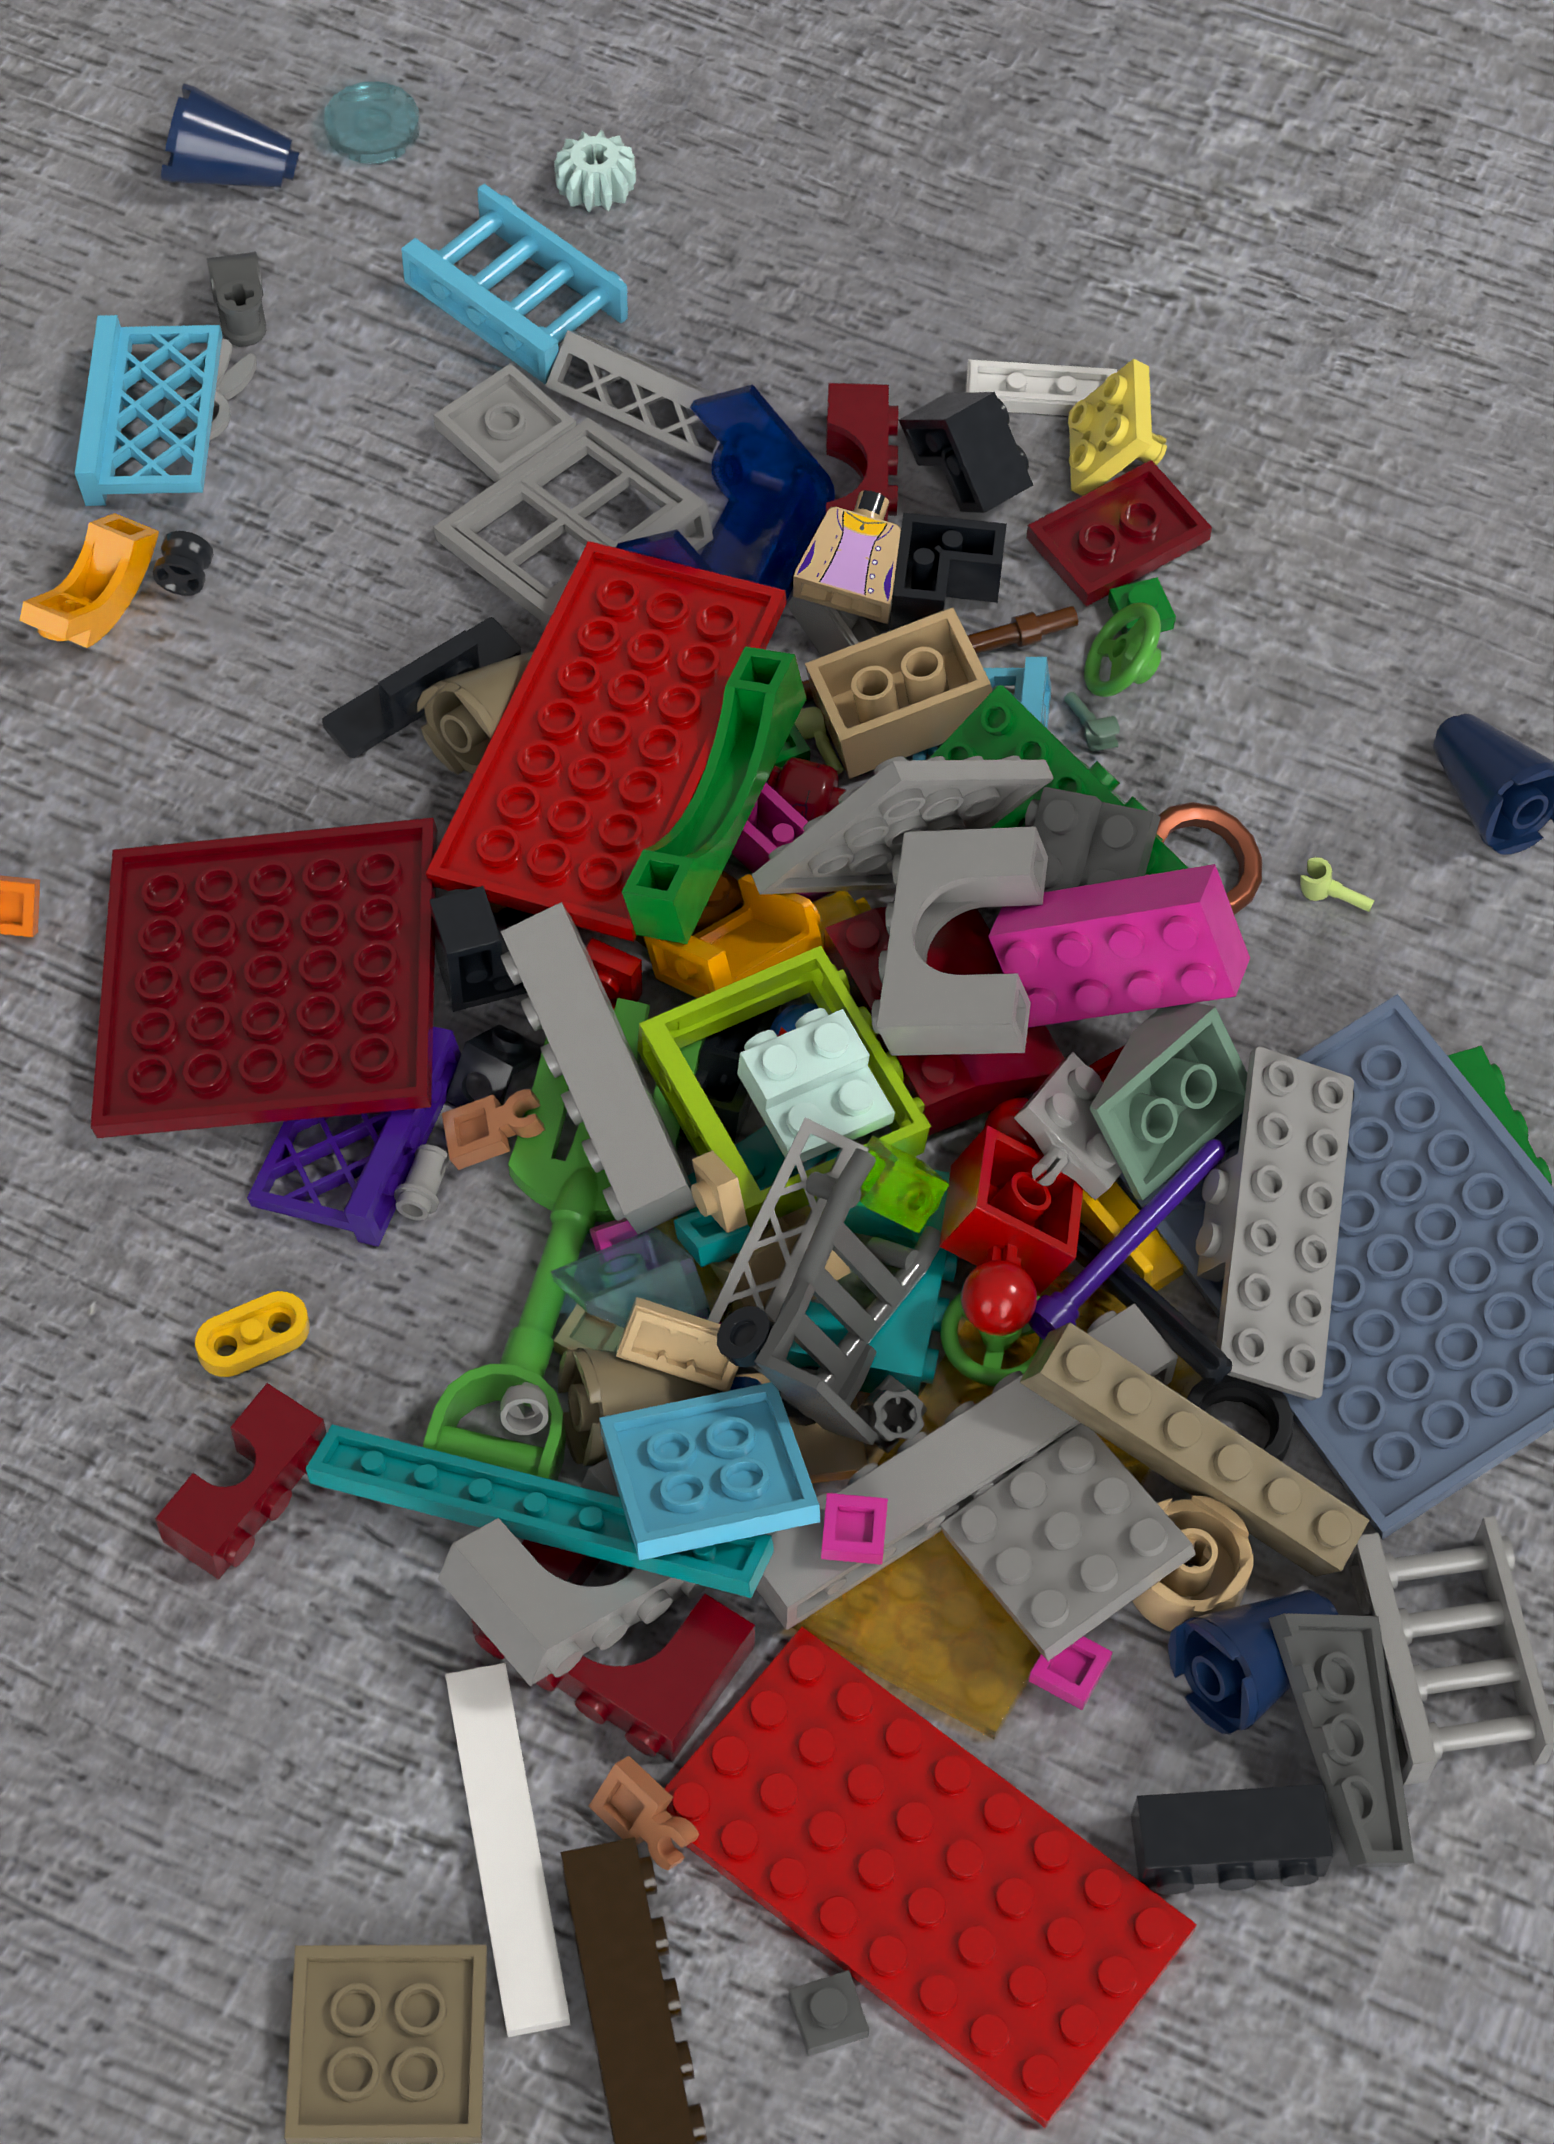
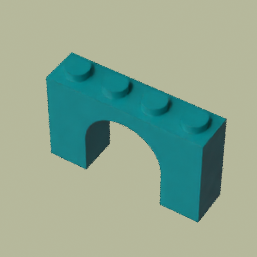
[786,1149,959,1397]

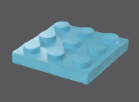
[599,1382,820,1561]

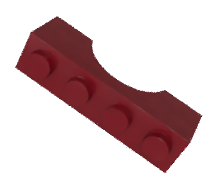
[826,383,898,522]

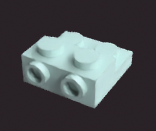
[738,1008,895,1162]

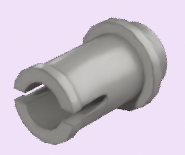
[394,1144,451,1220]

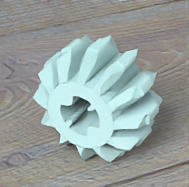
[554,130,636,213]

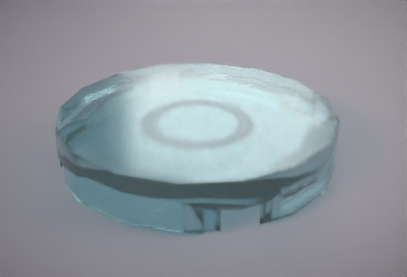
[324,81,420,163]

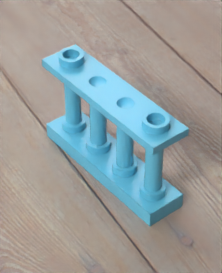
[401,184,628,385]

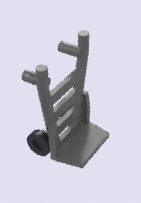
[717,1148,941,1445]

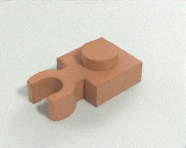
[442,1089,545,1170]
[588,1756,699,1870]

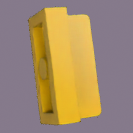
[1080,1182,1184,1291]

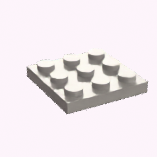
[940,1423,1195,1661]

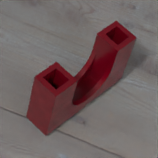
[471,1539,755,1763]

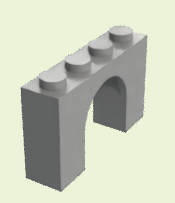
[872,827,1048,1056]
[438,1458,707,1686]

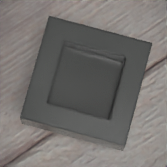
[788,1970,869,2056]

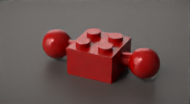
[939,1098,1083,1336]

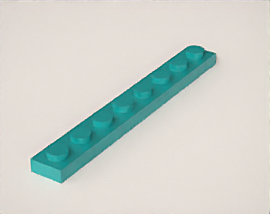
[306,1424,774,1598]

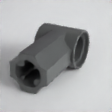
[855,1374,927,1454]

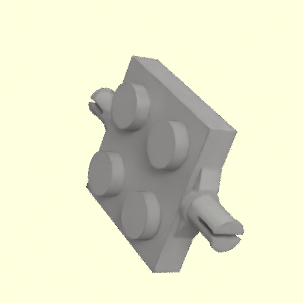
[1014,1052,1122,1200]

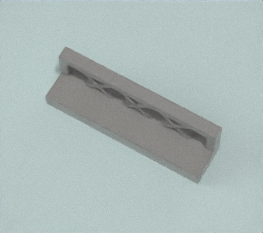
[545,330,757,467]
[707,1118,869,1324]

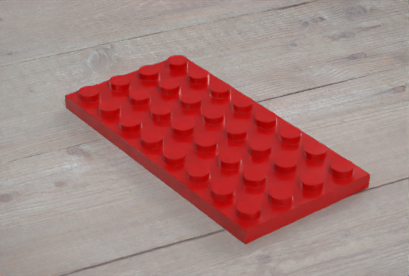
[426,541,787,942]
[664,1627,1197,2128]

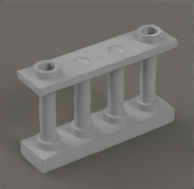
[1347,1516,1554,1785]

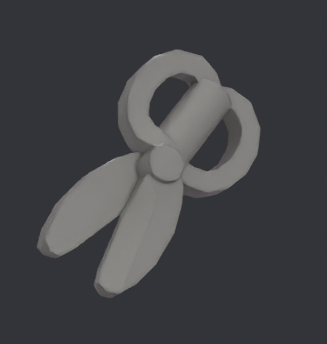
[164,338,257,440]

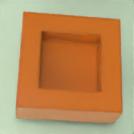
[0,875,40,937]

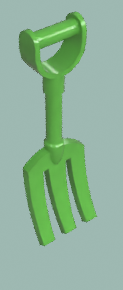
[423,998,706,1481]

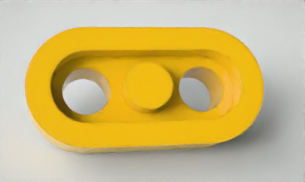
[195,1291,310,1377]

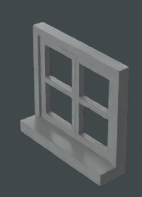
[433,417,714,632]

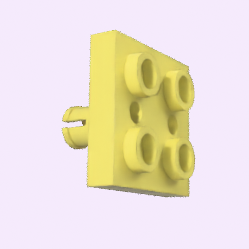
[1068,358,1167,496]

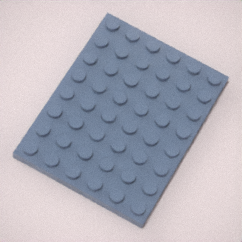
[1117,994,1554,1540]

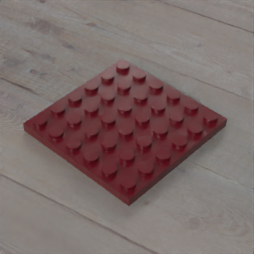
[90,818,438,1138]

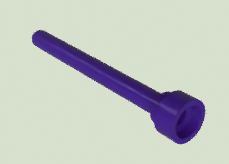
[1028,1139,1225,1340]

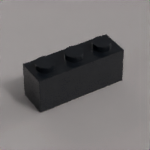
[1131,1784,1334,1895]

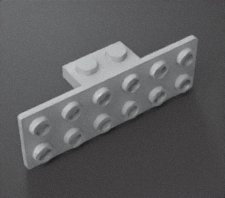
[1196,1047,1354,1401]

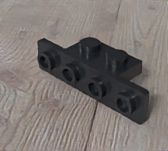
[322,617,521,758]

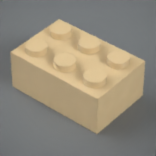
[805,607,992,779]

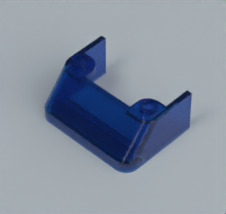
[616,384,835,602]

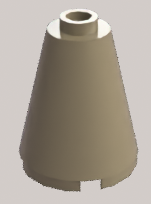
[417,651,534,775]
[558,1348,723,1466]

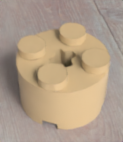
[1132,1495,1253,1632]

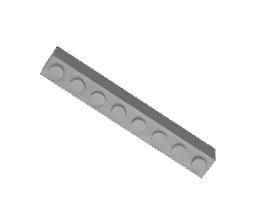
[756,1303,1178,1631]

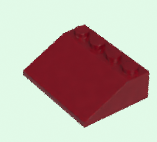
[823,906,1065,1136]

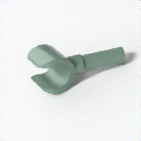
[1064,692,1120,751]

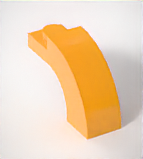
[19,513,159,648]

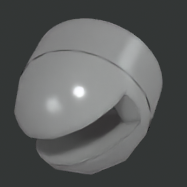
[500,1382,548,1435]

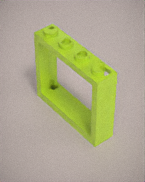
[637,946,931,1228]

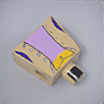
[793,491,901,624]

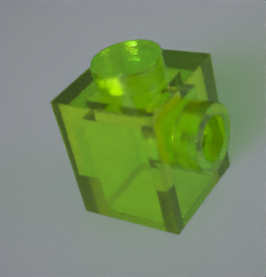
[859,1136,950,1233]

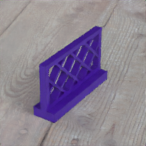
[247,1026,461,1247]

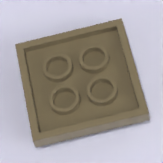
[284,1945,488,2144]

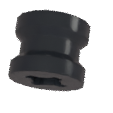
[153,531,213,596]

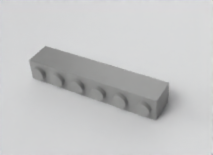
[501,902,697,1234]

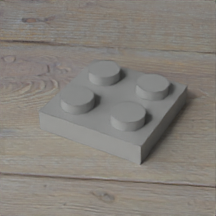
[434,363,576,482]

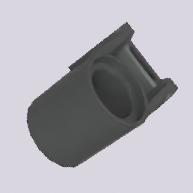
[207,252,266,346]

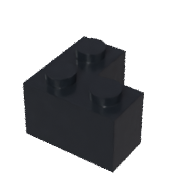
[899,392,1033,513]
[890,512,1007,631]
[429,886,534,1012]

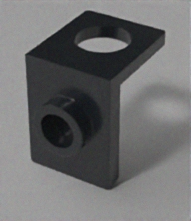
[446,1024,542,1107]

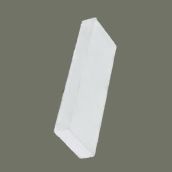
[966,359,1117,416]

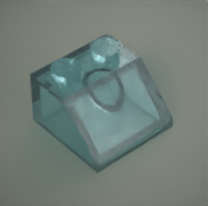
[551,1227,711,1328]

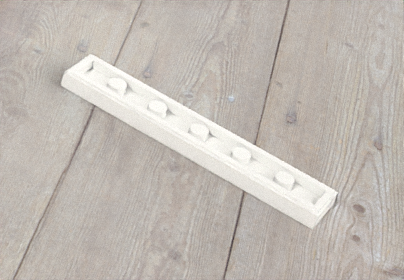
[445,1663,571,2037]

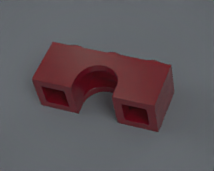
[155,1383,326,1580]

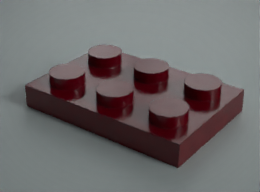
[1026,460,1212,607]

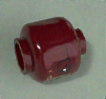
[768,757,847,822]

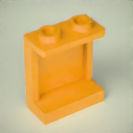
[644,874,824,998]

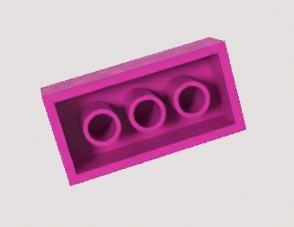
[988,864,1250,1027]

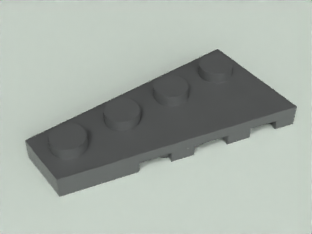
[1269,1613,1414,1867]

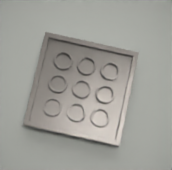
[752,756,1054,895]

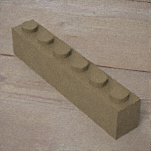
[1020,1322,1369,1577]

